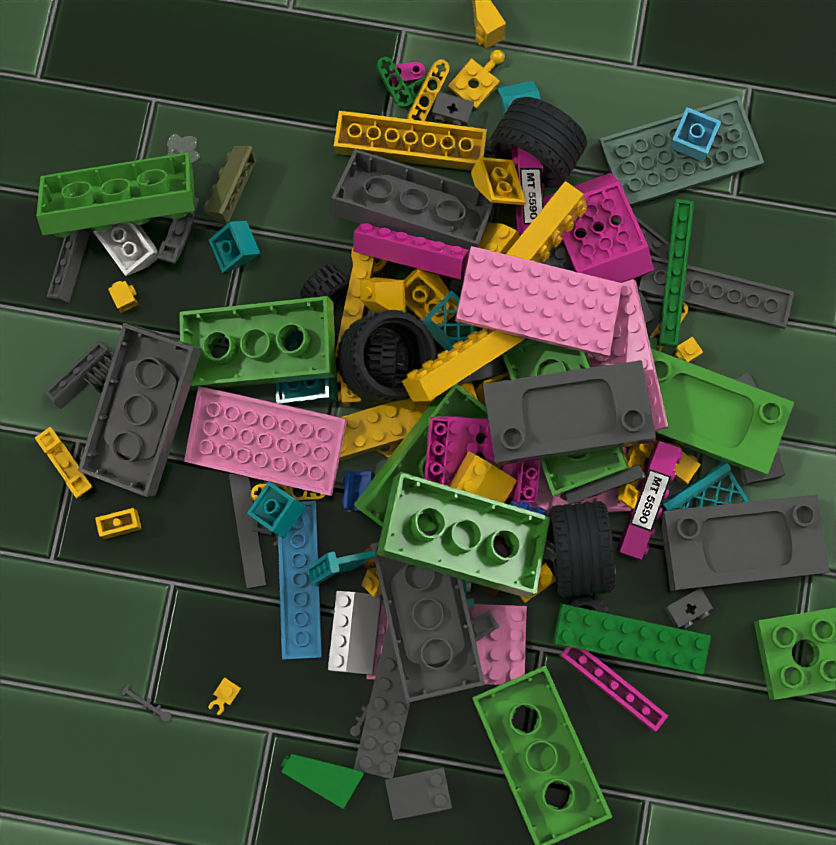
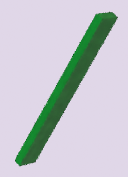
[658,199,694,347]

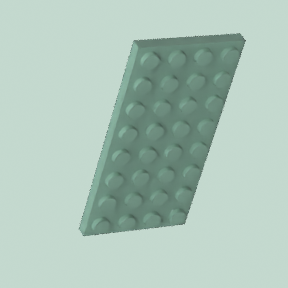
[599,96,764,206]

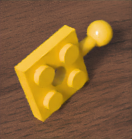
[448,50,505,110]

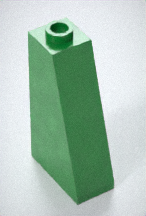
[281,754,365,809]

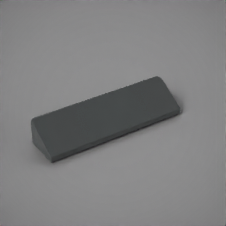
[47,229,89,302]
[45,341,111,409]
[566,465,646,505]

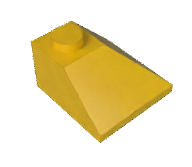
[360,277,406,314]

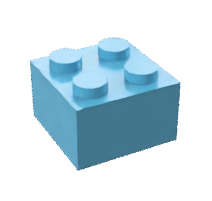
[669,107,722,162]

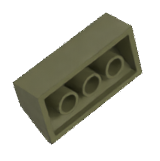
[204,146,257,225]

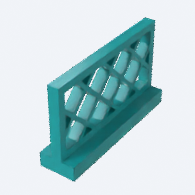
[421,290,473,351]
[661,463,750,511]
[307,550,376,586]

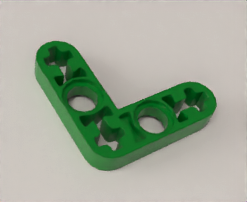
[376,57,441,107]

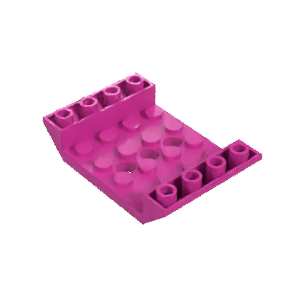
[543,173,654,283]
[424,416,541,502]

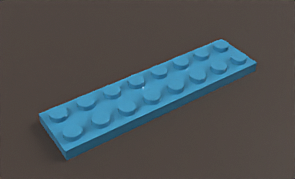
[278,501,322,660]

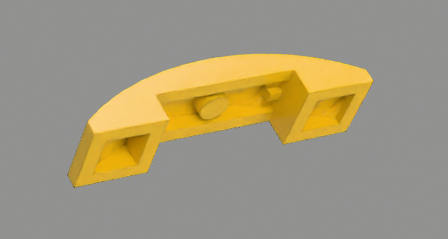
[35,427,93,498]
[618,440,656,509]

